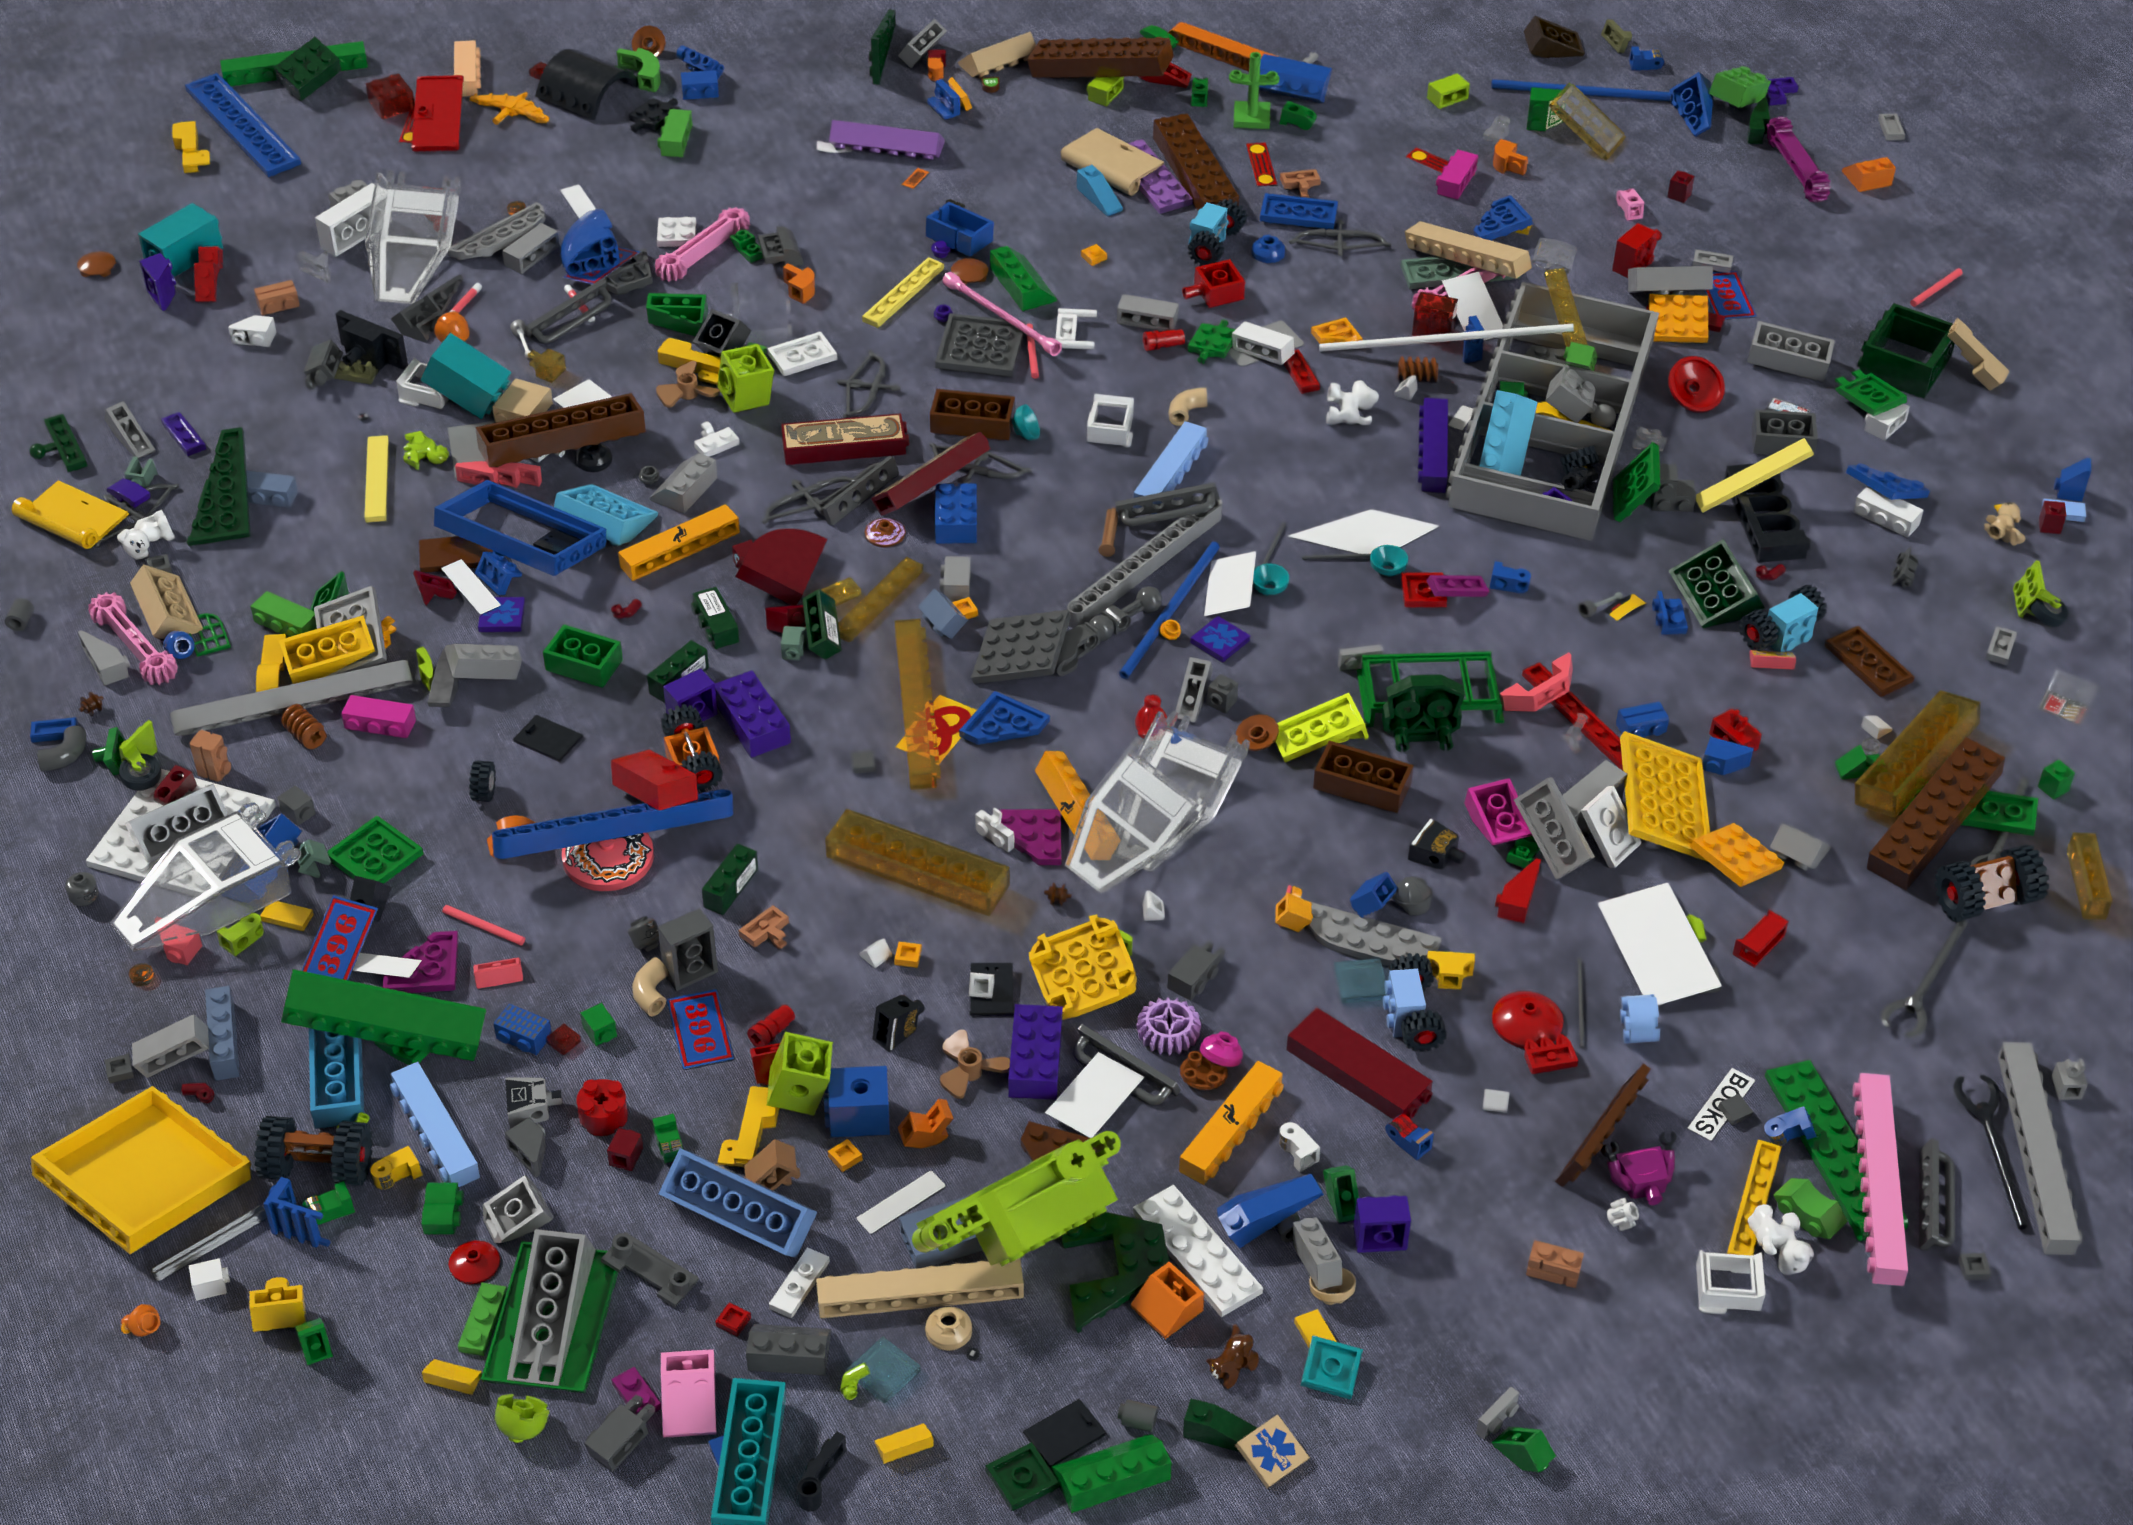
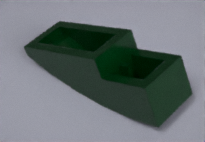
[1747,98,1770,144]

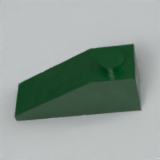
[1183,1398,1257,1452]

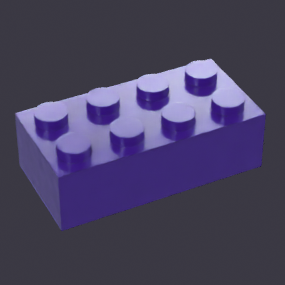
[715,670,791,758]
[1008,1004,1063,1100]

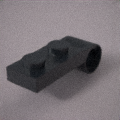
[797,1431,846,1511]

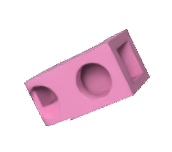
[1616,188,1645,221]

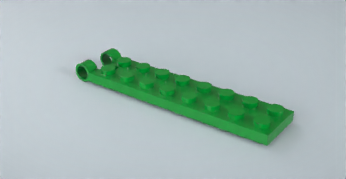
[1765,1060,1908,1241]

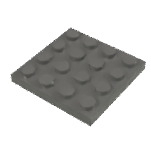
[935,313,1026,377]
[971,610,1071,684]

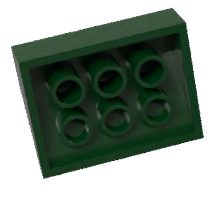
[1668,539,1765,628]

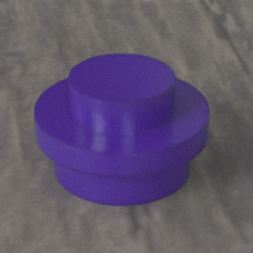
[931,241,950,258]
[934,304,953,322]

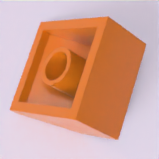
[1842,157,1896,192]

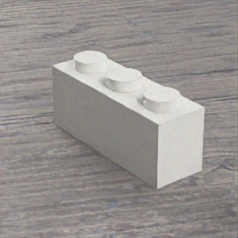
[1232,322,1295,365]
[1853,486,1923,538]

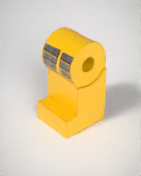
[370,1145,423,1189]

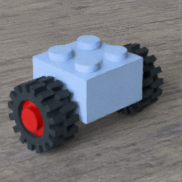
[1383,953,1447,1052]

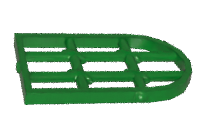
[189,613,231,657]

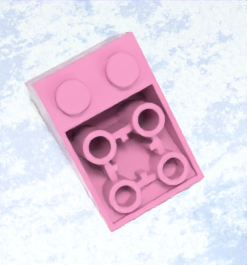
[661,1349,716,1438]

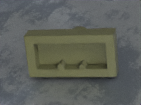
[1601,19,1632,53]

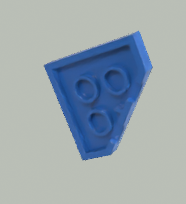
[1473,195,1533,241]
[1845,463,1930,500]
[959,691,1050,745]

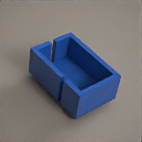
[926,202,994,257]
[935,483,977,544]

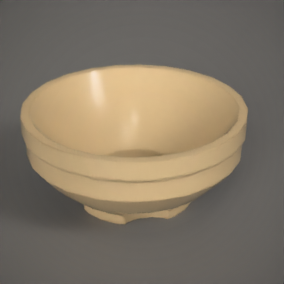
[1309,1268,1356,1305]
[925,1307,972,1351]

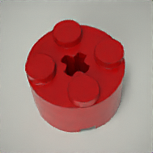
[576,1079,628,1136]

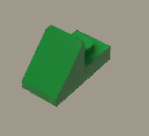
[1835,745,1885,780]

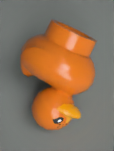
[121,1304,160,1337]

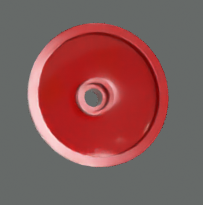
[1668,356,1725,413]
[1492,991,1564,1049]

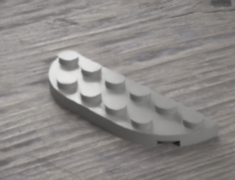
[447,202,546,260]
[1307,902,1442,966]

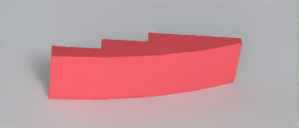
[455,461,542,488]

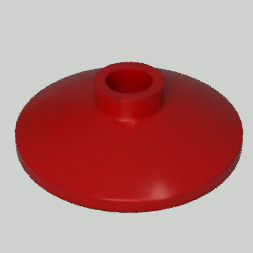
[449,1241,500,1284]

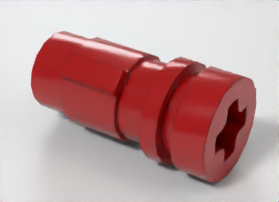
[1143,329,1185,351]
[747,1004,795,1047]

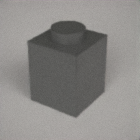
[277,785,316,826]

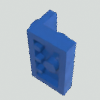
[927,79,960,120]
[1463,315,1484,363]
[475,551,523,595]
[1652,591,1688,634]

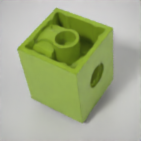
[717,344,774,413]
[767,1032,833,1115]

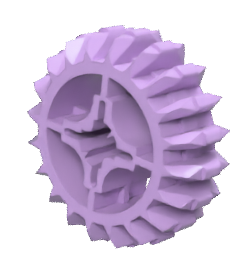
[1137,997,1201,1056]

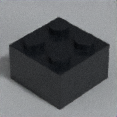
[693,309,751,357]

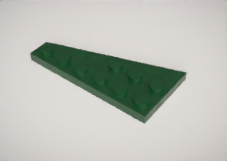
[869,10,896,85]
[186,427,251,546]

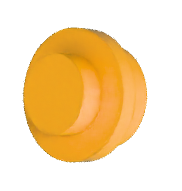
[1160,619,1181,640]

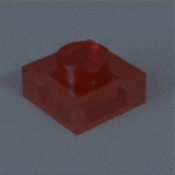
[529,61,547,80]
[546,1024,581,1056]

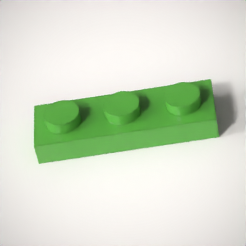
[458,1283,507,1356]

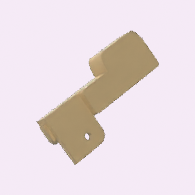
[1947,318,2009,390]

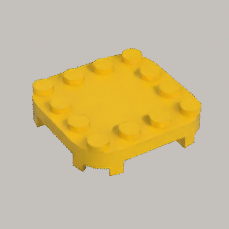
[1029,914,1137,1020]

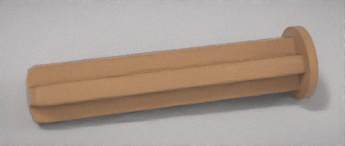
[1099,507,1118,557]

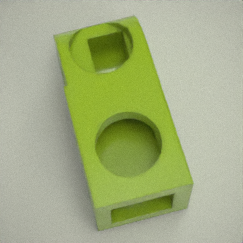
[217,913,264,956]

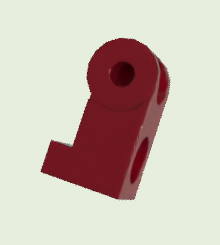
[153,765,197,806]

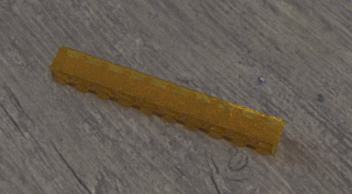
[895,619,941,790]

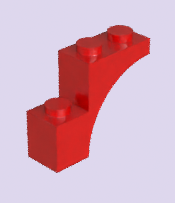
[194,246,223,302]

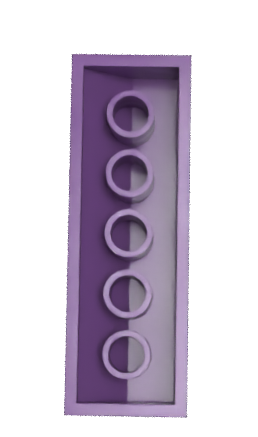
[829,120,945,160]

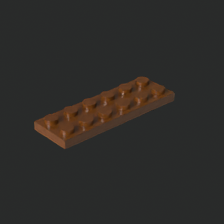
[1555,1063,1651,1187]

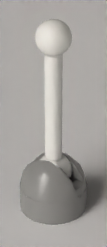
[510,320,532,358]

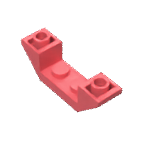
[1500,652,1573,712]

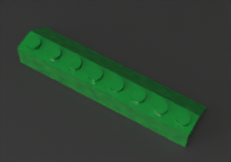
[281,969,486,1061]

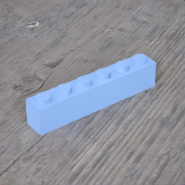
[1133,421,1209,514]
[390,1062,480,1187]

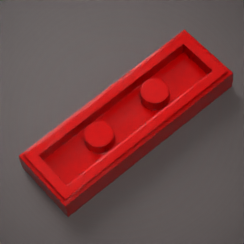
[1284,349,1320,394]

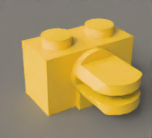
[249,1277,306,1332]

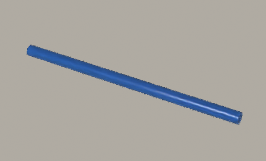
[1491,79,1671,101]
[1119,542,1220,679]

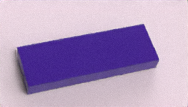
[161,412,206,456]

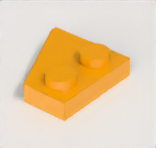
[1311,317,1363,344]

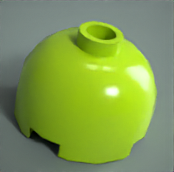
[495,1394,549,1443]

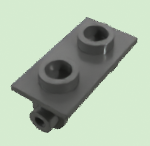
[1891,547,1918,588]

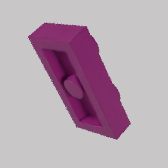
[611,1367,661,1415]

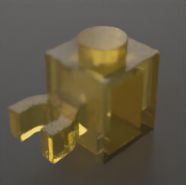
[528,348,566,383]

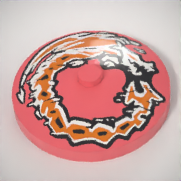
[562,832,654,891]

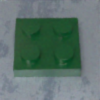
[986,1442,1059,1512]

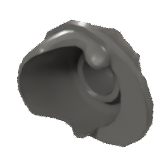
[1392,876,1433,916]

